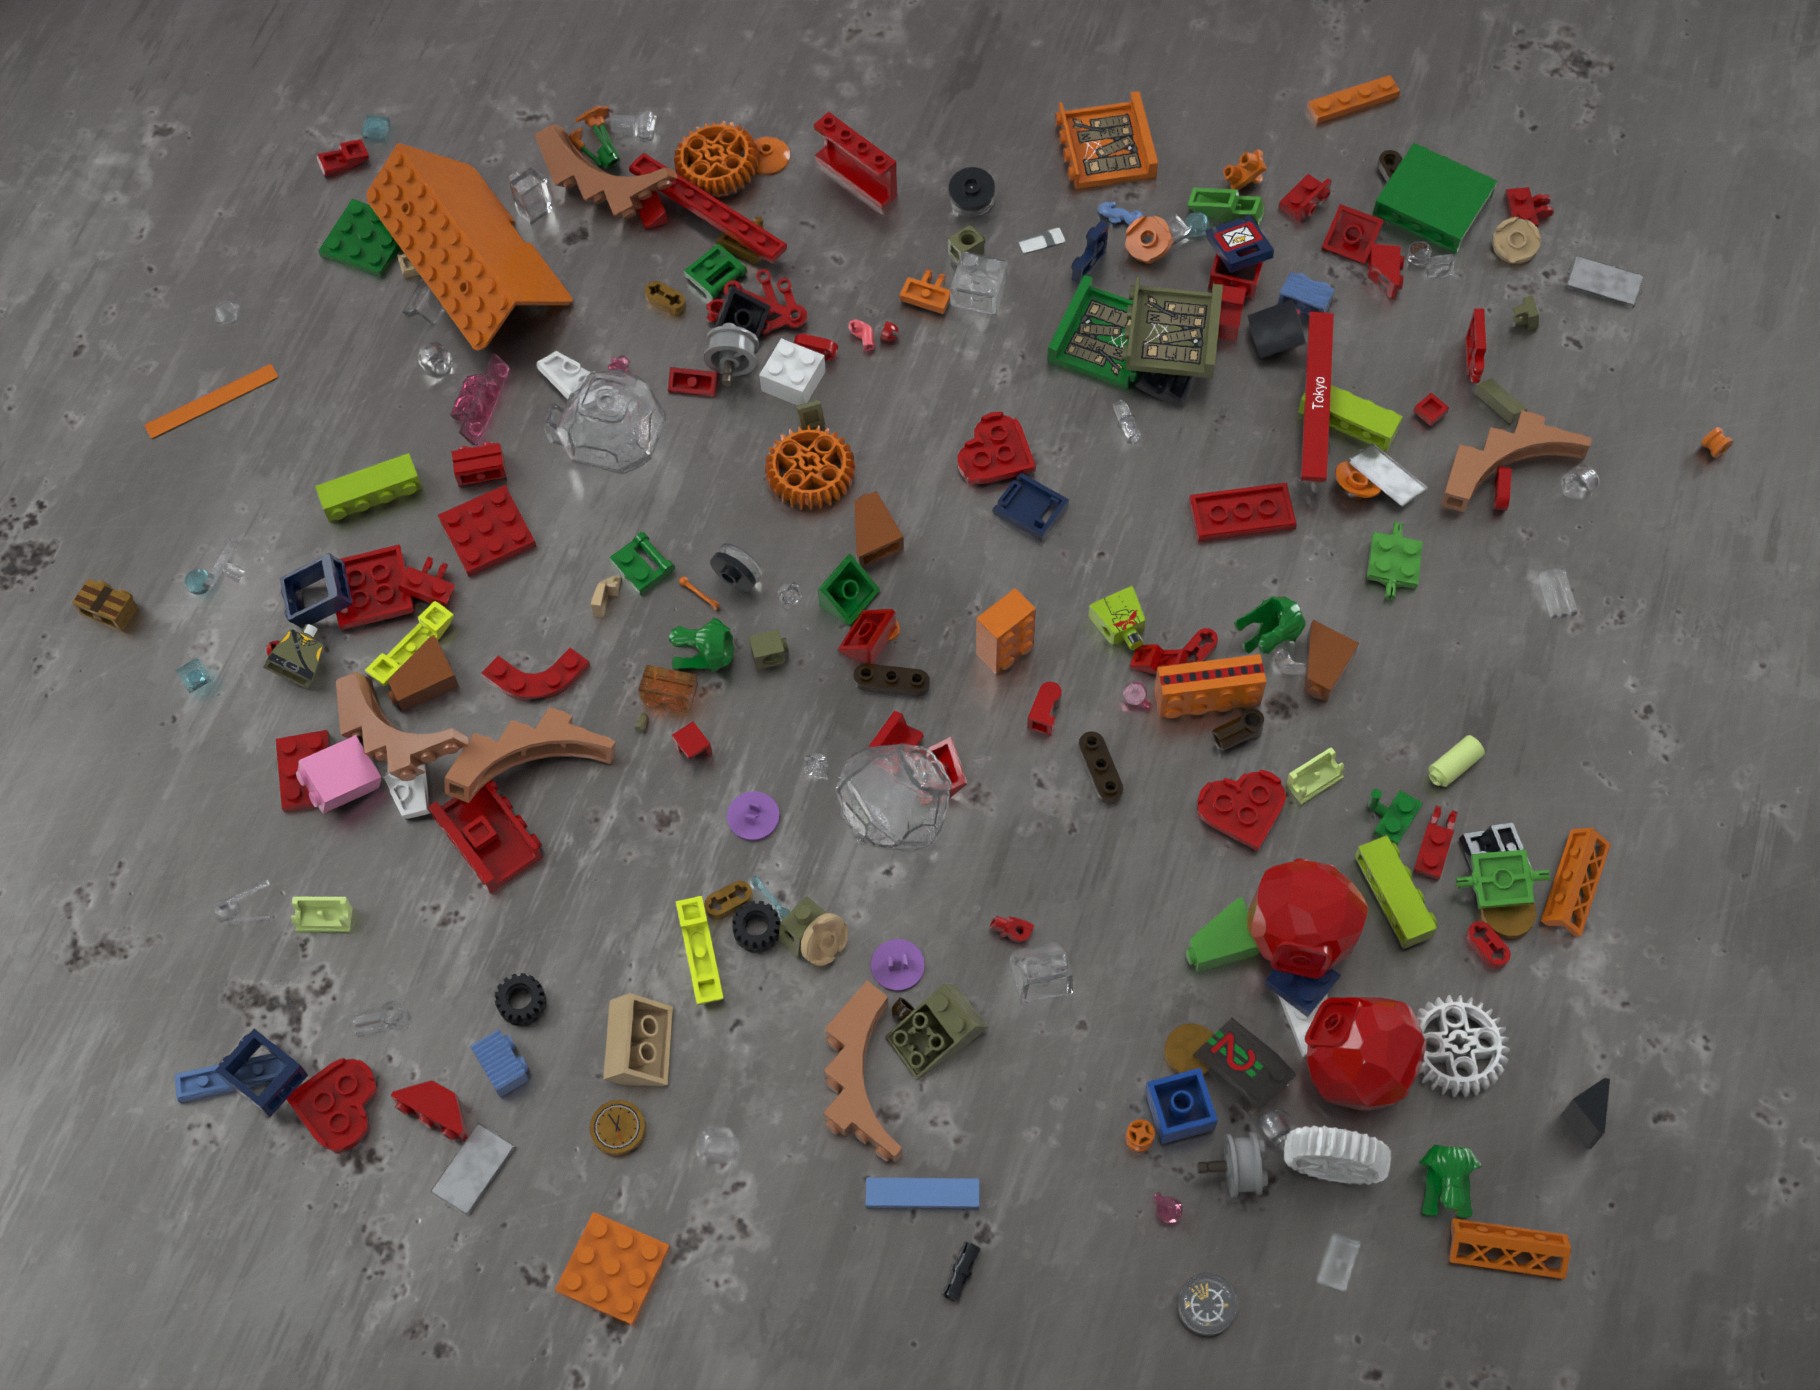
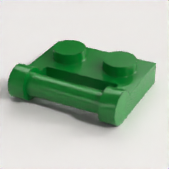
[684,243,747,301]
[609,532,675,595]

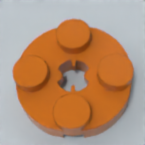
[1125,216,1173,264]

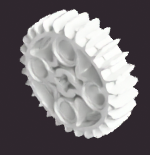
[1417,995,1510,1097]
[1284,1125,1391,1185]

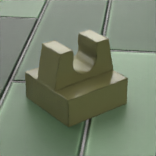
[1513,296,1539,330]
[796,400,826,430]

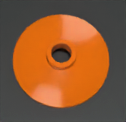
[744,137,790,175]
[1335,461,1381,498]

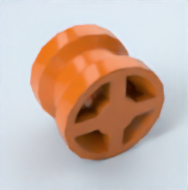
[1701,427,1733,458]
[1126,1119,1155,1153]

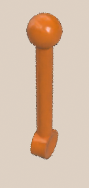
[679,576,720,610]

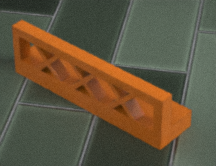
[1541,827,1611,937]
[1449,1218,1571,1279]

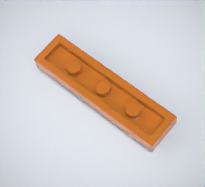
[1307,75,1400,124]

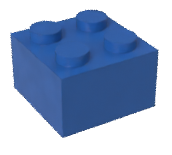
[1145,1068,1218,1144]

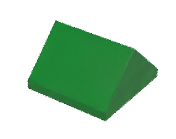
[817,554,880,625]

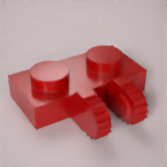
[1504,187,1554,228]
[398,557,455,608]

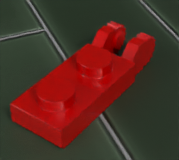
[1413,805,1458,880]

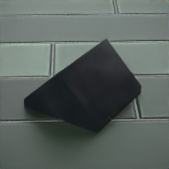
[714,286,771,339]
[1561,1078,1610,1149]

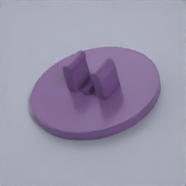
[727,791,780,841]
[871,939,925,992]

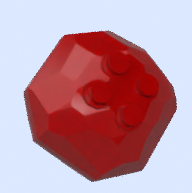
[1247,858,1368,978]
[1305,997,1427,1111]

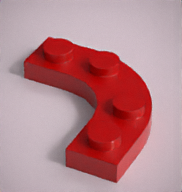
[481,648,590,701]

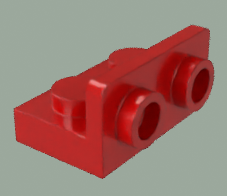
[1278,174,1332,222]

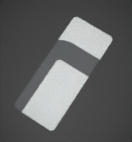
[1018,228,1065,253]

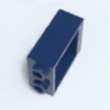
[280,553,353,629]
[215,1029,308,1118]

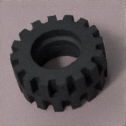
[732,900,780,953]
[495,973,546,1026]

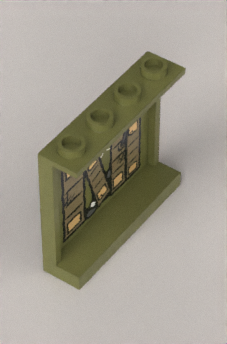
[1122,276,1223,379]

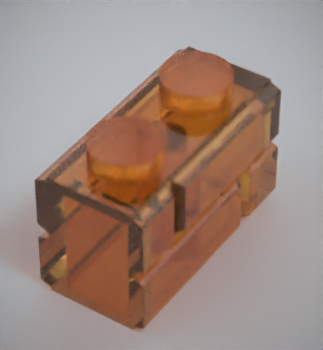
[638,665,698,712]

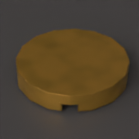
[1481,903,1537,939]
[1164,1023,1220,1076]

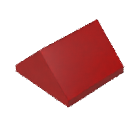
[837,609,896,664]

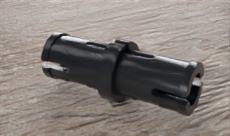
[941,1241,981,1302]

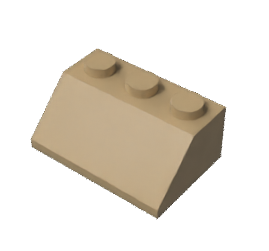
[603,993,673,1086]

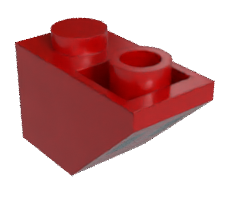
[1368,244,1404,299]

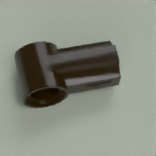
[1212,708,1264,751]

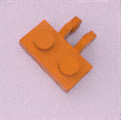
[899,269,952,314]

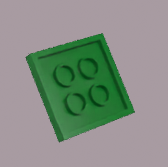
[318,199,400,278]

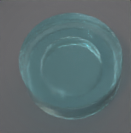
[1185,212,1209,236]
[185,569,212,595]

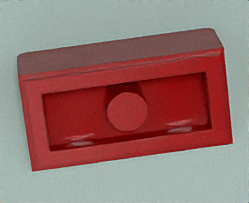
[637,190,668,230]
[668,367,720,396]

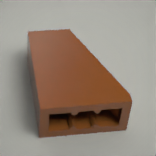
[854,491,904,568]
[1304,620,1359,701]
[387,635,459,712]

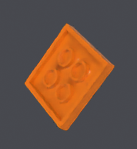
[555,1212,671,1327]

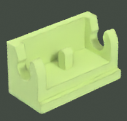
[1286,747,1344,805]
[291,897,353,932]

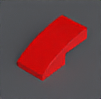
[317,139,369,177]
[1130,644,1189,674]

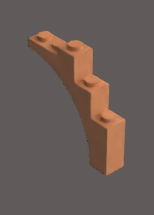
[534,124,678,219]
[1441,410,1592,512]
[336,671,469,781]
[444,707,616,803]
[823,981,903,1164]

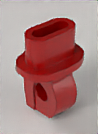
[990,916,1035,943]

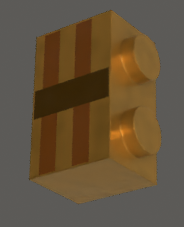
[72,579,138,632]

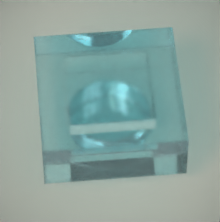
[361,115,391,141]
[175,657,212,693]

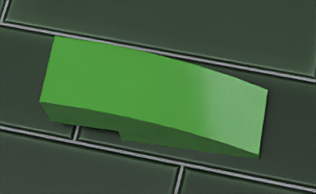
[1187,188,1265,227]

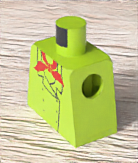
[1088,586,1146,650]

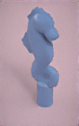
[1097,202,1143,225]

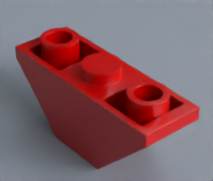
[390,1080,468,1142]

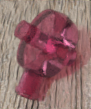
[608,355,630,377]
[1123,681,1152,710]
[1153,1192,1183,1224]

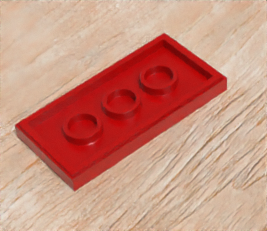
[1189,482,1297,542]

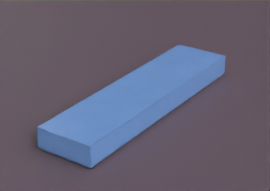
[174,1051,287,1103]
[866,1177,979,1209]

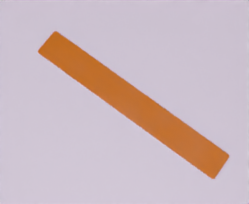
[144,364,278,438]

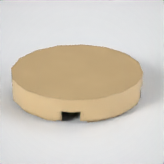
[1492,217,1541,264]
[801,913,848,966]

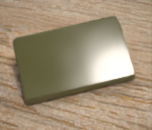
[1475,378,1527,424]

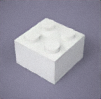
[759,338,826,405]

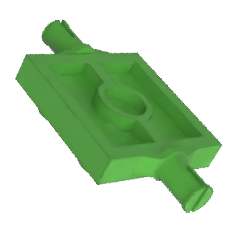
[1366,522,1423,600]
[1455,849,1550,909]

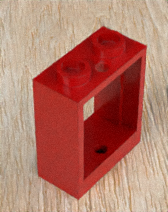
[1208,240,1269,299]

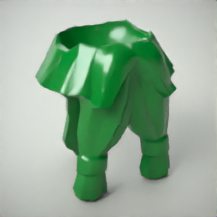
[1234,596,1306,654]
[669,618,735,673]
[1418,1144,1482,1218]

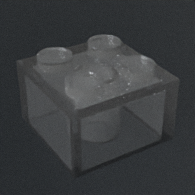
[950,251,1008,315]

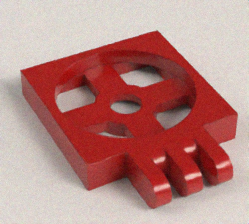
[1466,308,1487,384]

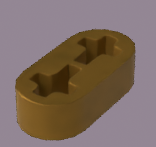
[645,281,686,316]
[704,881,753,920]

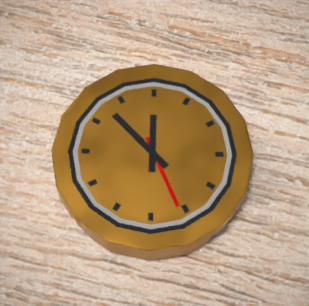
[590,1100,646,1156]

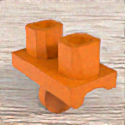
[1223,149,1267,191]

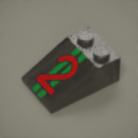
[1193,1018,1297,1117]

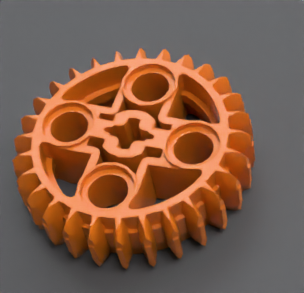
[674,120,759,199]
[765,425,855,511]

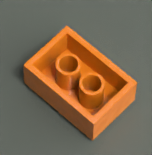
[976,588,1036,674]

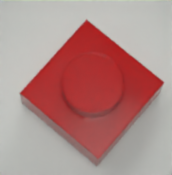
[1413,392,1449,426]
[461,814,499,852]

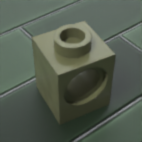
[948,225,985,268]
[749,629,789,670]

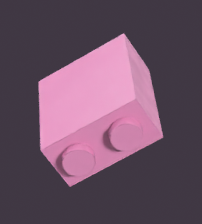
[296,735,381,814]

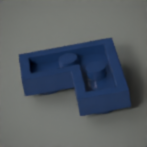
[1071,220,1109,284]
[1264,969,1341,1017]

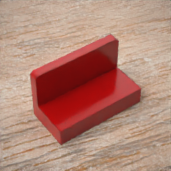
[866,710,924,775]

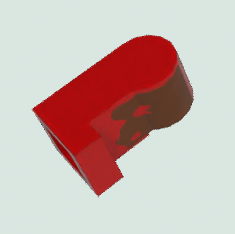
[1027,681,1062,736]

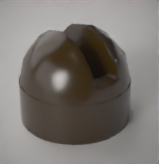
[892,997,915,1021]

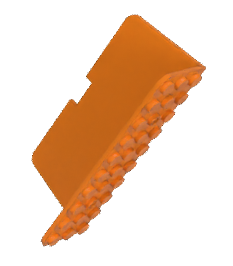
[366,143,572,350]

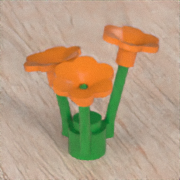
[569,106,620,169]

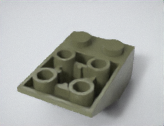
[885,983,988,1079]

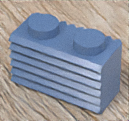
[1278,272,1335,316]
[470,1029,530,1098]

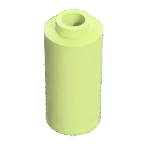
[1428,735,1485,787]

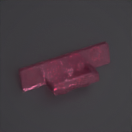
[450,354,510,446]

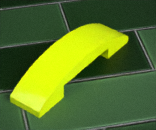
[365,601,454,686]
[675,896,724,1005]

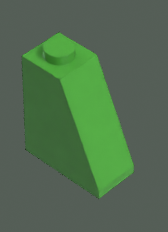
[1185,897,1259,972]

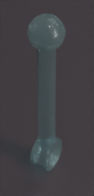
[750,876,790,919]

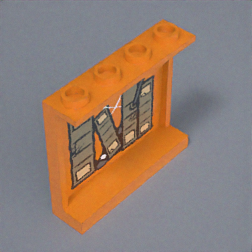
[1055,91,1158,189]

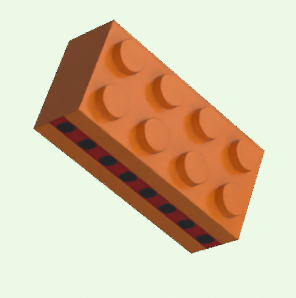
[1154,654,1267,718]

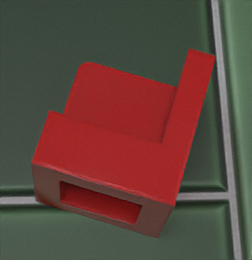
[672,721,713,759]

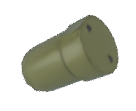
[634,713,649,732]

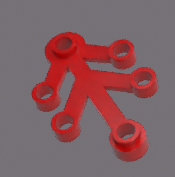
[724,269,808,335]

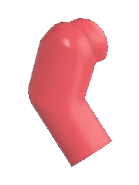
[848,319,875,351]

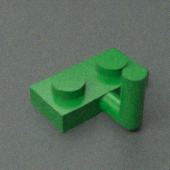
[1367,789,1423,846]

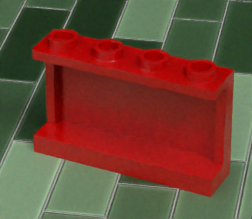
[813,111,898,210]
[428,779,543,894]

